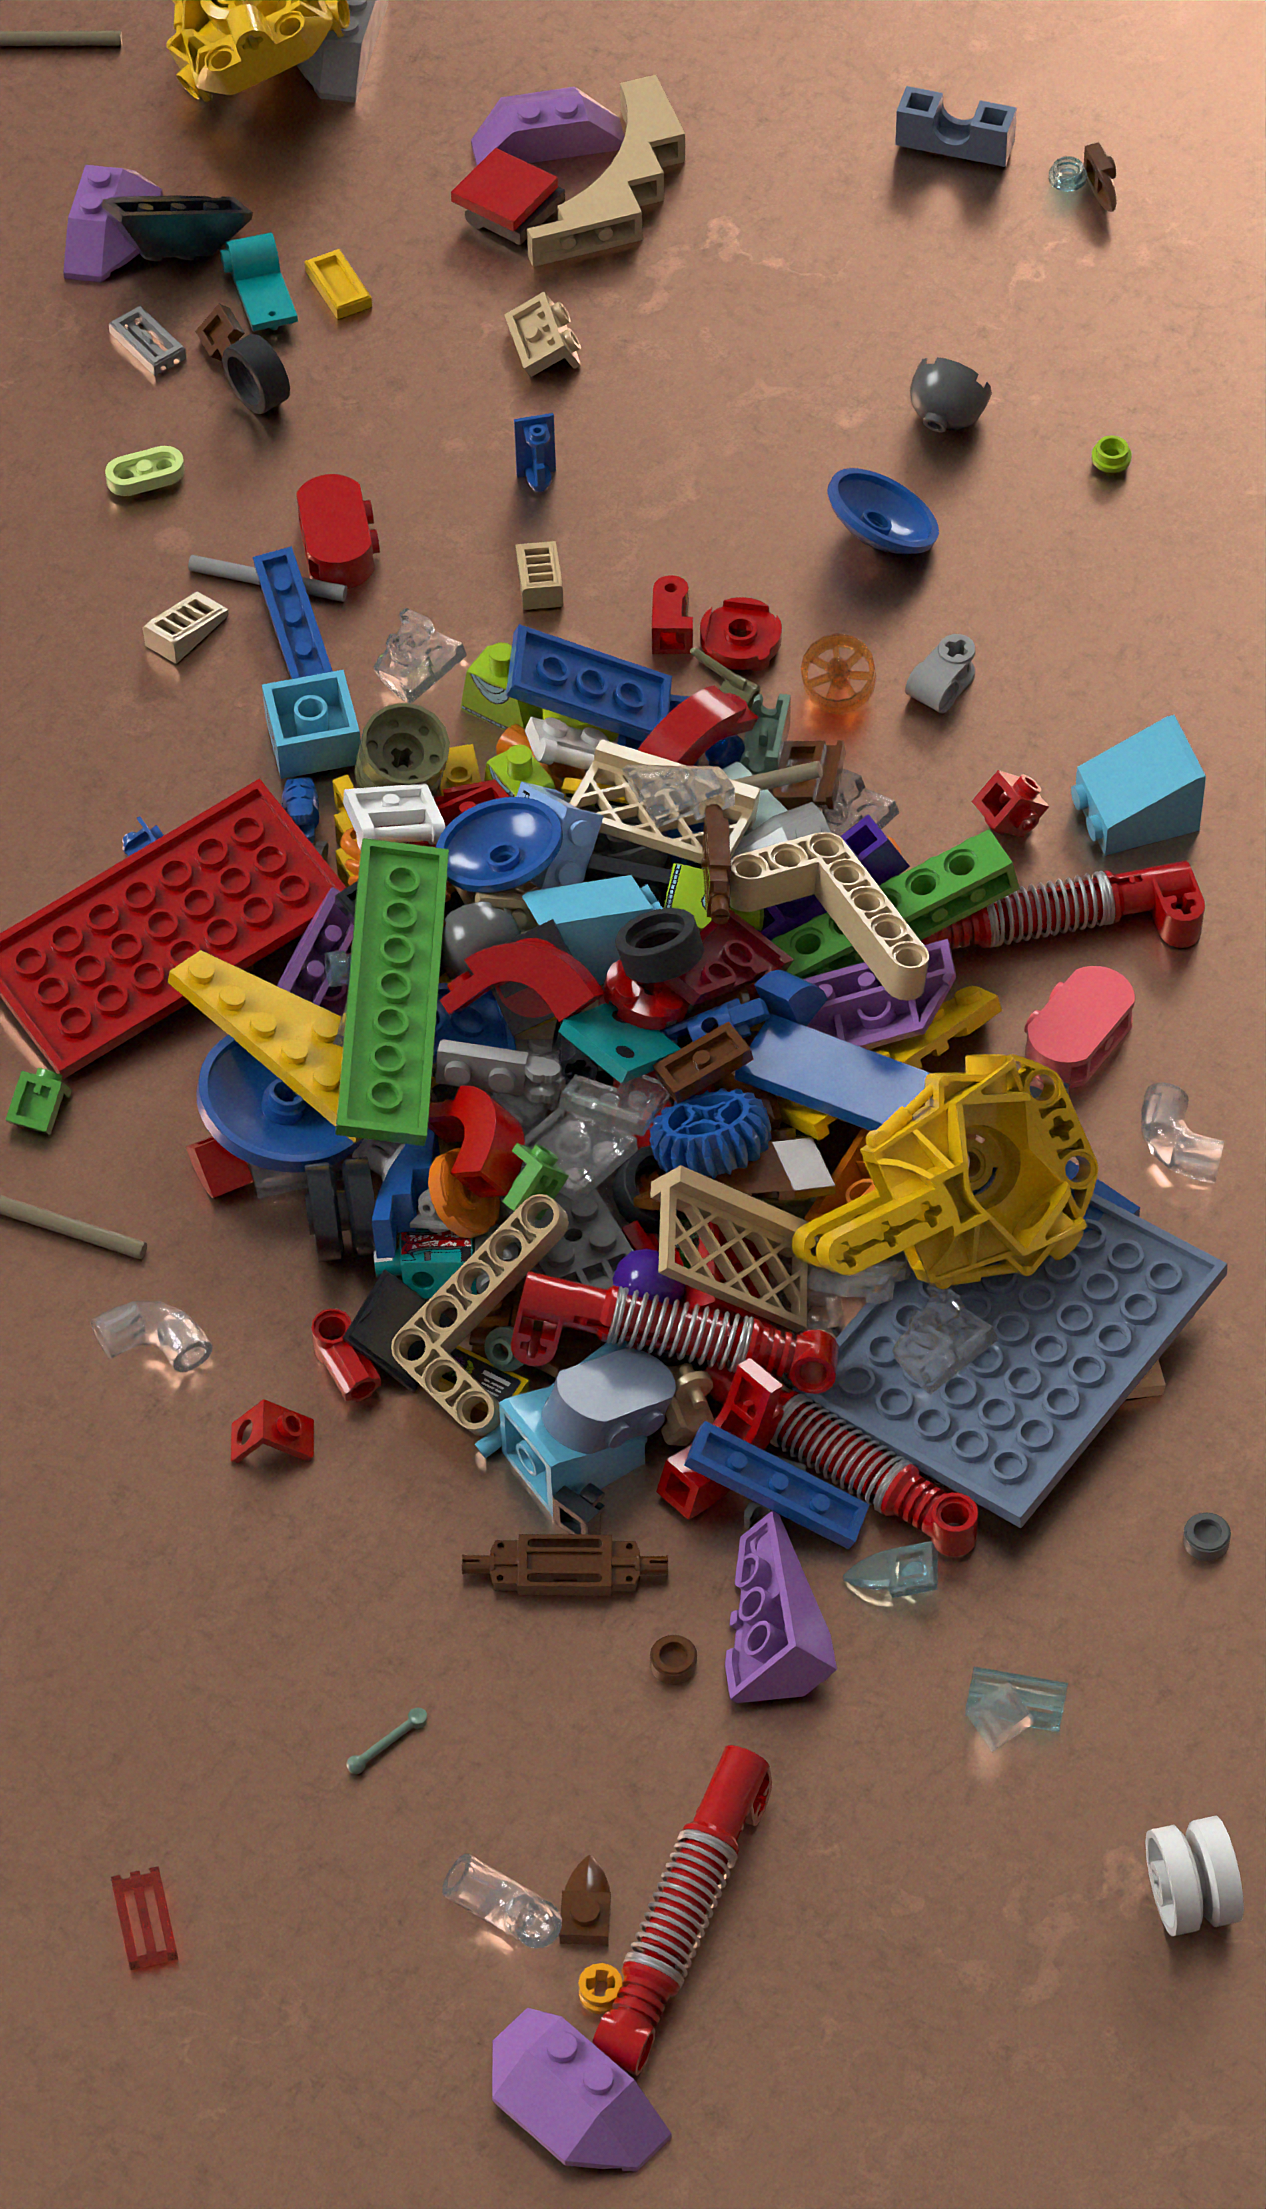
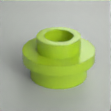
[1091,435,1132,473]

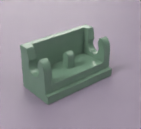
[739,694,791,775]

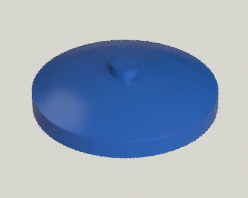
[196,1035,364,1173]

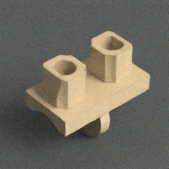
[661,1363,715,1446]

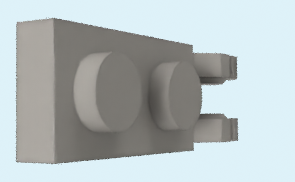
[436,1039,562,1104]

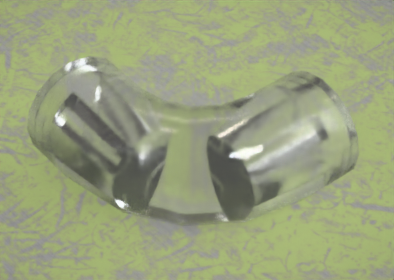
[1141,1083,1225,1184]
[90,1301,213,1372]
[442,1854,562,1949]

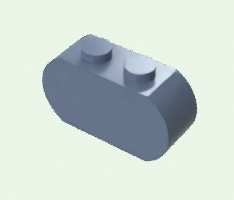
[542,1347,676,1454]

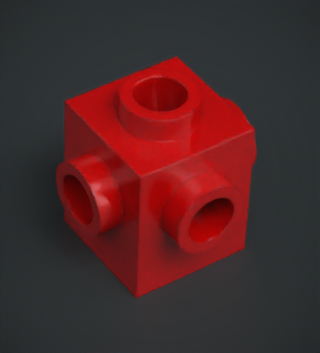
[971,770,1049,838]

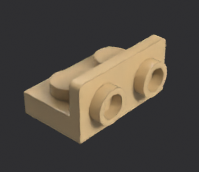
[504,292,581,377]

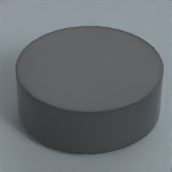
[1183,1512,1231,1561]

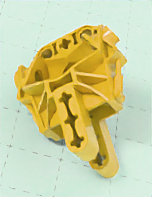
[166,0,350,103]
[791,1054,1099,1289]

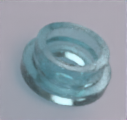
[1049,156,1087,192]

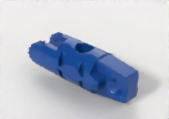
[281,778,320,843]
[659,998,771,1042]

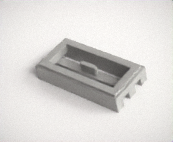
[109,306,187,376]

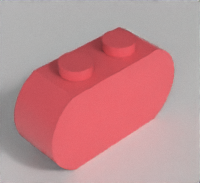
[1024,966,1135,1088]

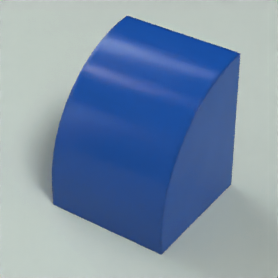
[754,970,828,1026]

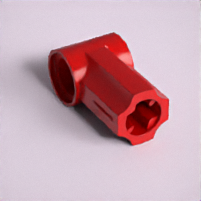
[311,1308,381,1402]

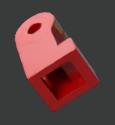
[652,575,693,654]

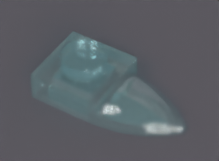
[843,1541,938,1598]

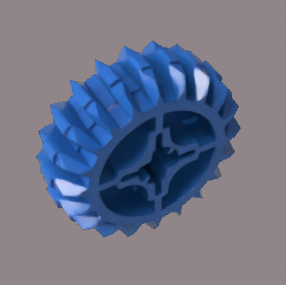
[649,1088,772,1179]

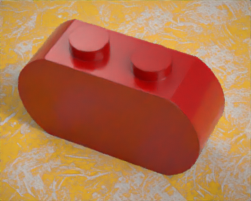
[296,474,380,589]

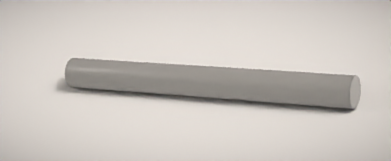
[188,555,347,602]

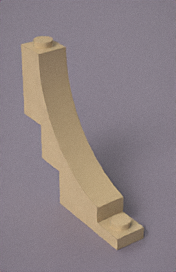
[527,75,685,267]

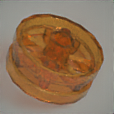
[800,633,877,714]

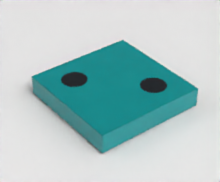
[558,1001,681,1084]

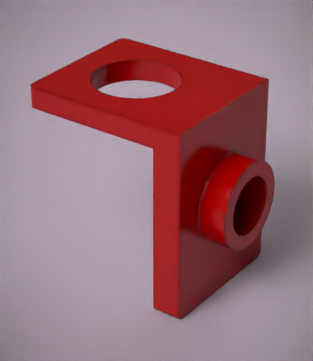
[231,1399,314,1463]

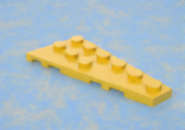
[168,950,438,1143]
[776,986,1002,1141]

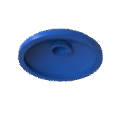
[827,468,939,555]
[436,797,563,893]

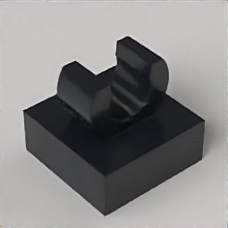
[553,1483,605,1535]

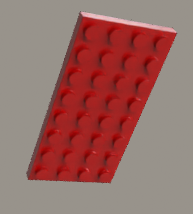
[0,778,347,1080]

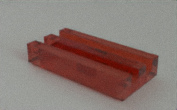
[111,1866,178,1970]

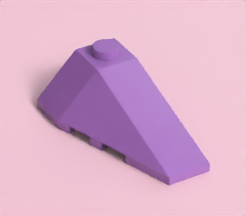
[725,1510,837,1703]

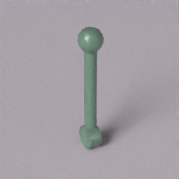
[346,1707,427,1774]

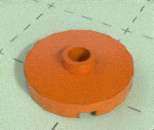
[428,1148,500,1239]

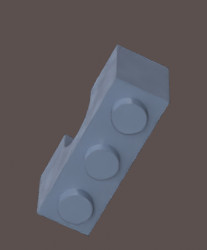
[895,86,1017,167]

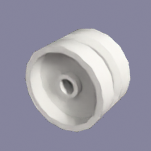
[1145,1815,1244,1937]

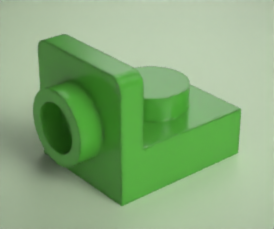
[5,1068,72,1135]
[502,1143,569,1221]

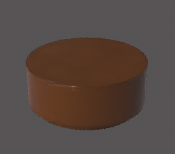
[650,1635,697,1684]

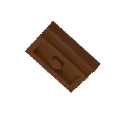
[772,740,846,810]

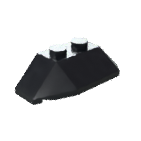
[102,195,253,261]

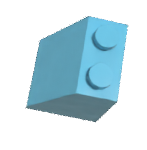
[1071,715,1206,856]
[522,875,666,986]
[499,1385,647,1516]

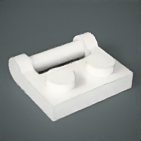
[525,717,609,770]
[343,783,446,849]

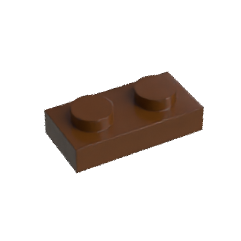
[653,1021,754,1104]

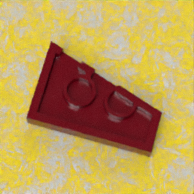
[663,908,794,1006]

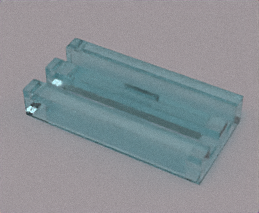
[965,1666,1068,1732]

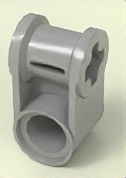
[905,634,975,713]

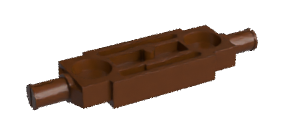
[701,804,731,924]
[462,1534,668,1596]

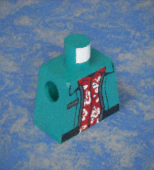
[374,1228,478,1298]

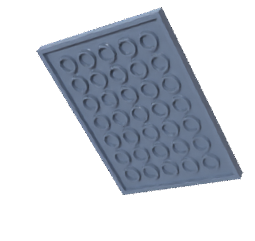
[793,1167,1227,1528]

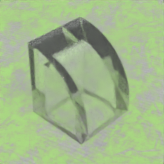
[965,1681,1035,1752]

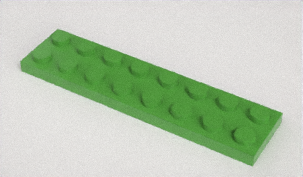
[335,838,449,1146]

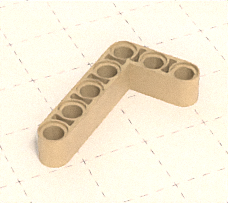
[730,832,929,1001]
[391,1194,569,1437]

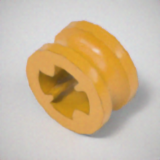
[578,1963,623,2014]

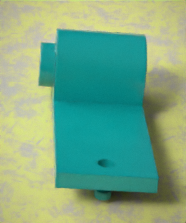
[220,232,298,331]

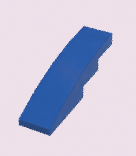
[372,1128,441,1259]

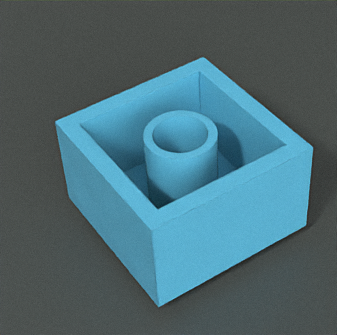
[262,670,361,779]

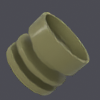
[355,703,450,797]

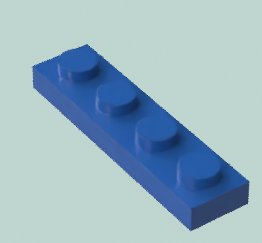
[253,546,333,679]
[684,1421,870,1549]

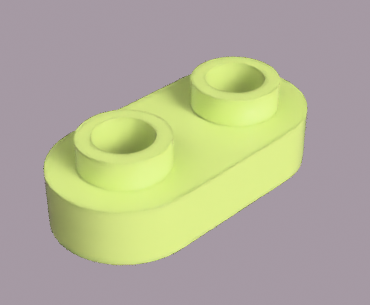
[105,446,185,496]

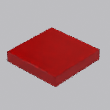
[451,148,558,232]

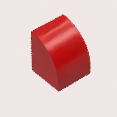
[186,1136,254,1198]

